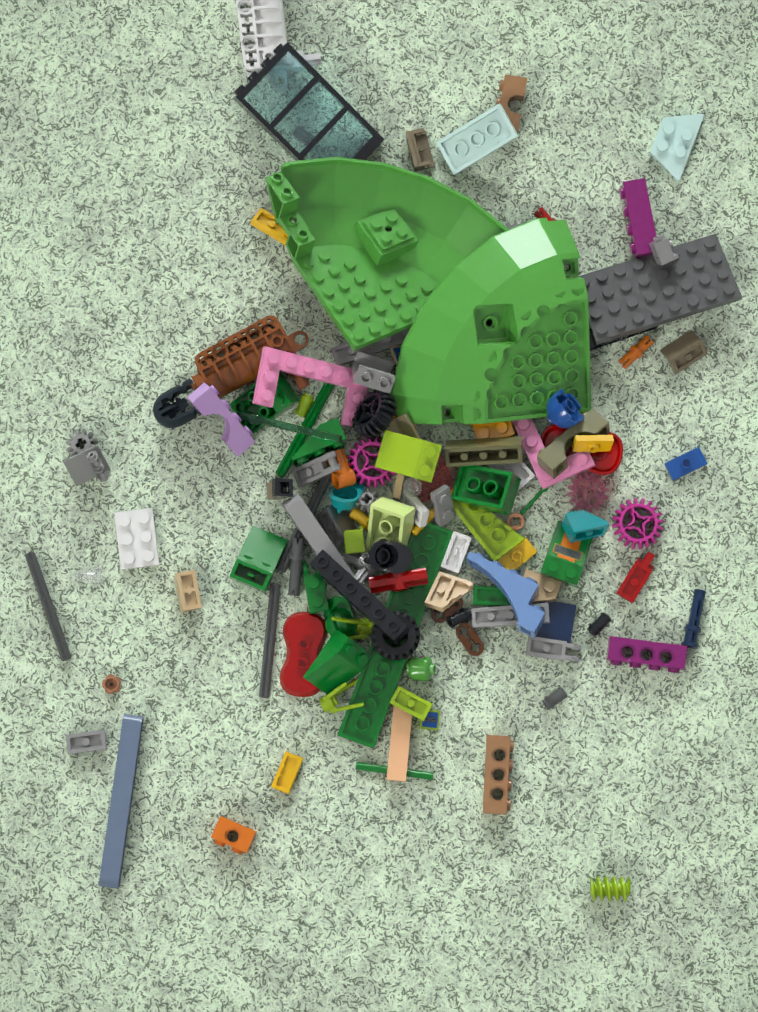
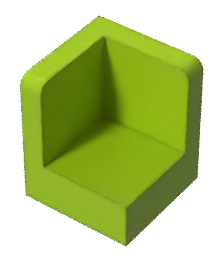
[344,526,365,554]

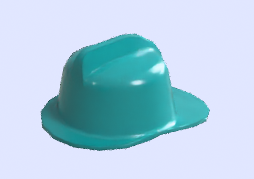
[328,479,365,514]

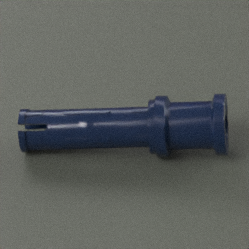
[681,589,706,649]

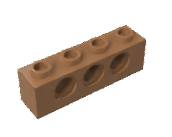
[482,735,514,815]

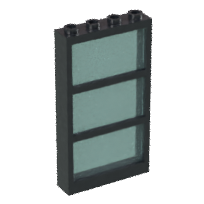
[233,42,385,161]

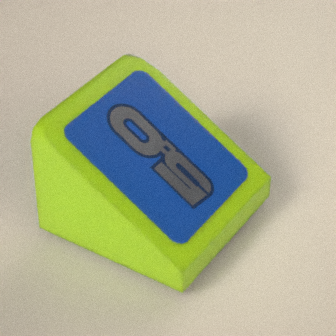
[419,710,440,730]

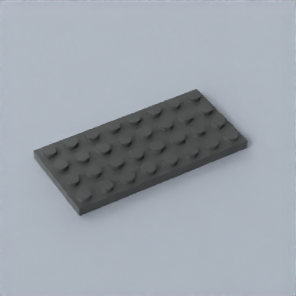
[579,234,742,345]

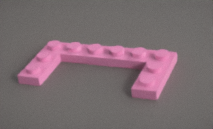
[252,346,368,428]
[512,419,595,490]

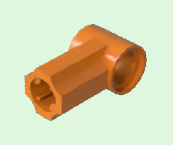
[331,449,356,490]

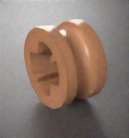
[507,513,524,531]

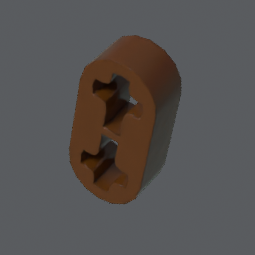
[431,598,463,623]
[456,623,484,656]

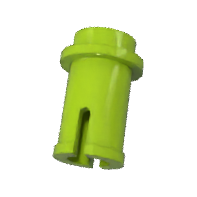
[294,392,314,418]

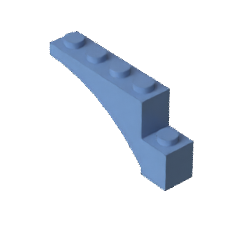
[467,552,546,638]

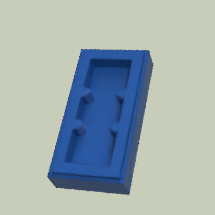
[664,447,708,481]

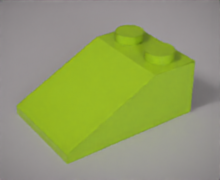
[375,430,442,483]

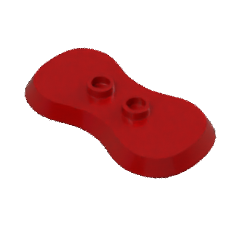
[540,424,623,475]
[279,612,328,697]

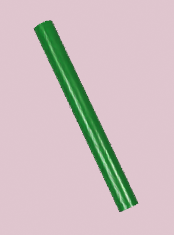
[356,762,433,780]

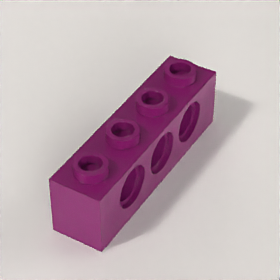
[606,636,687,673]

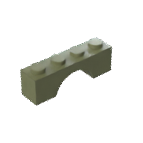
[537,408,610,479]

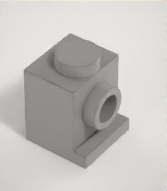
[649,234,679,265]

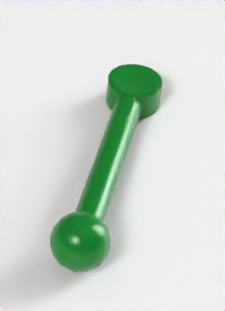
[519,487,548,516]

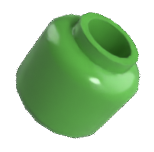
[406,656,436,681]

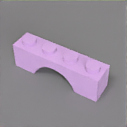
[187,383,255,456]

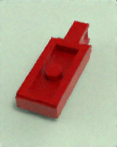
[616,551,655,603]

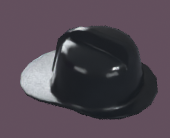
[368,540,412,573]

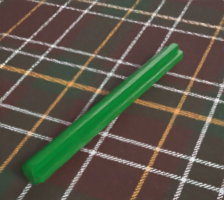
[276,383,335,478]

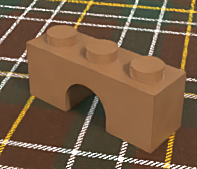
[496,74,527,134]

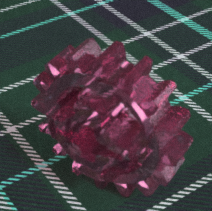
[567,471,609,513]

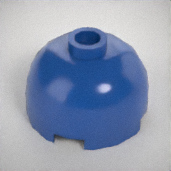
[546,389,584,429]

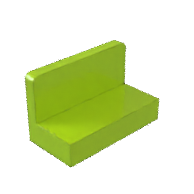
[389,686,433,722]

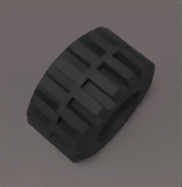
[371,611,420,661]

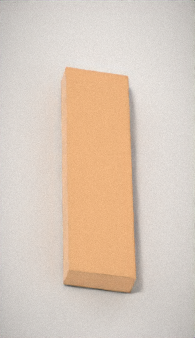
[386,706,412,782]

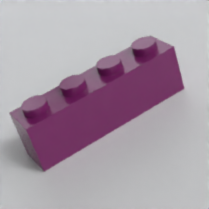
[619,178,656,258]

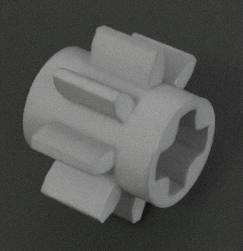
[357,489,379,514]

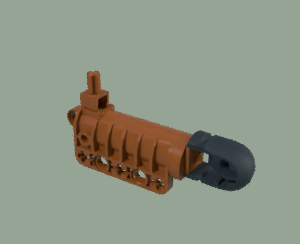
[153,315,310,428]

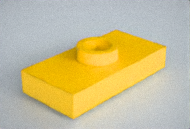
[572,435,614,453]
[497,537,538,570]
[271,751,304,794]

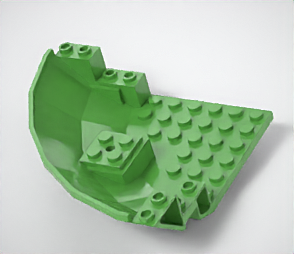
[265,157,508,351]
[390,218,591,425]

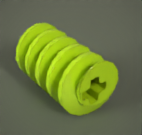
[590,877,631,902]

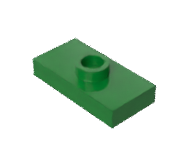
[473,585,511,606]

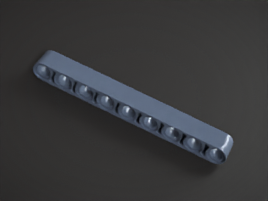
[99,714,144,889]

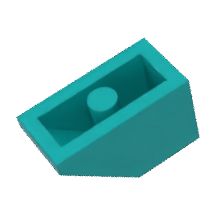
[561,510,609,543]

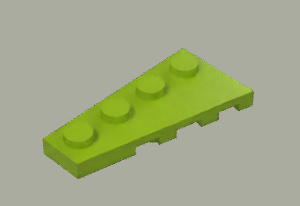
[452,500,525,561]

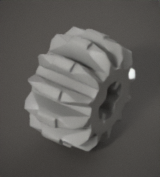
[66,429,98,457]

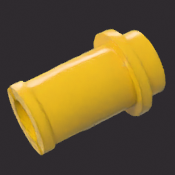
[349,507,369,530]

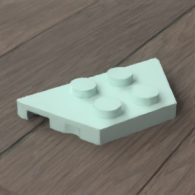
[650,114,704,182]

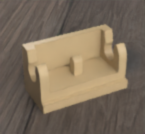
[173,570,202,613]

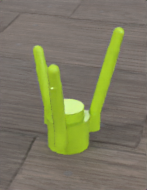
[331,617,373,640]
[319,678,364,714]

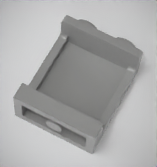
[352,349,396,394]

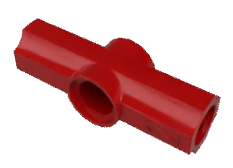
[368,568,428,594]

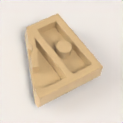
[523,569,562,604]
[424,571,474,612]

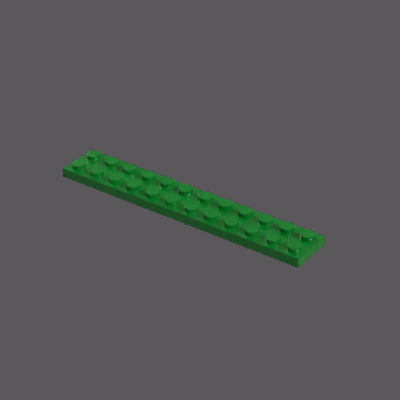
[337,523,453,749]

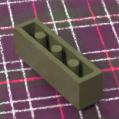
[444,436,524,467]

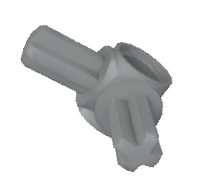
[343,553,378,584]

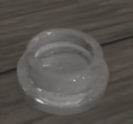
[403,477,422,497]

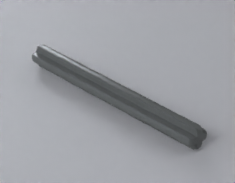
[276,473,332,573]
[25,552,72,661]
[259,583,281,698]

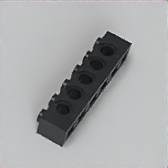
[309,549,409,645]

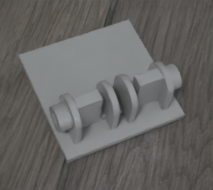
[63,445,111,487]

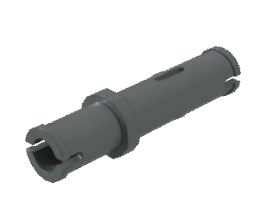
[287,537,305,596]

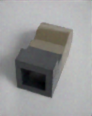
[266,478,293,500]

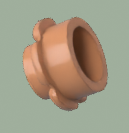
[102,675,121,694]

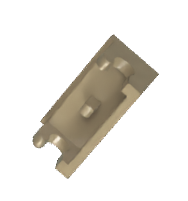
[406,128,435,172]

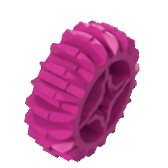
[347,436,396,488]
[612,498,664,550]

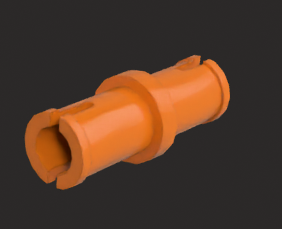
[618,335,654,369]

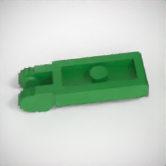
[302,560,329,614]

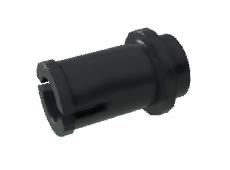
[446,608,472,628]
[587,612,612,637]

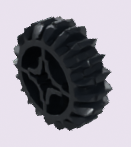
[352,389,397,439]

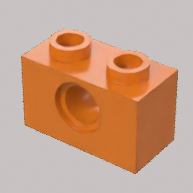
[211,816,257,855]

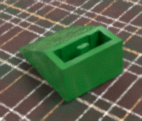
[229,371,301,434]
[292,418,347,466]
[229,526,288,593]

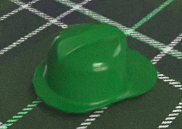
[324,596,356,637]

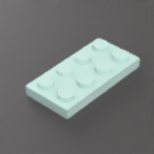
[436,103,519,175]

